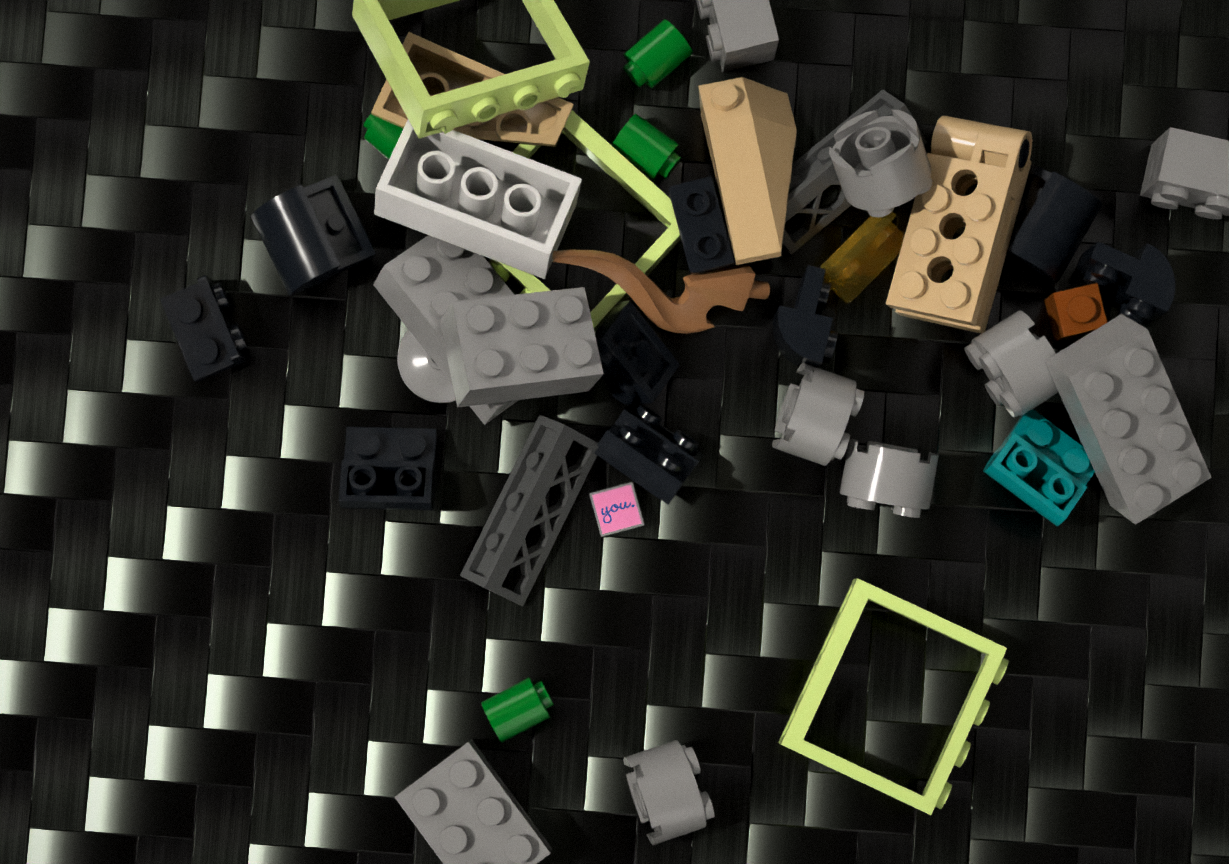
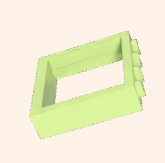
[352,0,590,139]
[488,110,681,332]
[778,578,1009,815]

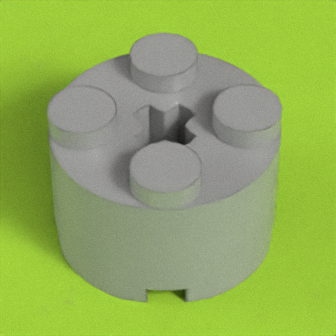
[829,109,933,218]
[964,310,1059,418]
[772,363,865,466]
[840,439,939,518]
[623,740,715,845]

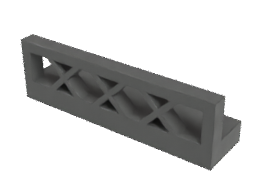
[782,90,927,255]
[460,414,599,606]

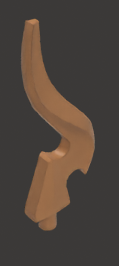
[552,249,770,334]

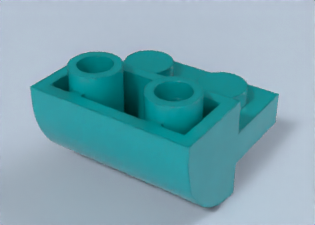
[983,409,1095,526]

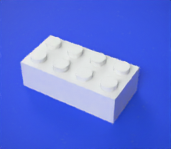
[374,120,582,279]

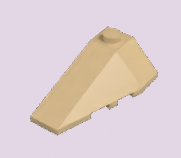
[371,32,574,147]
[698,77,797,265]

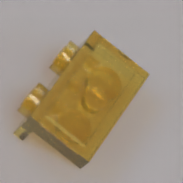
[820,211,905,304]

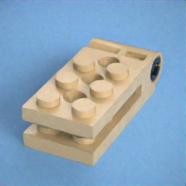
[886,115,1032,334]

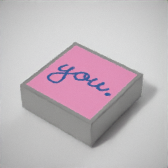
[589,482,644,537]

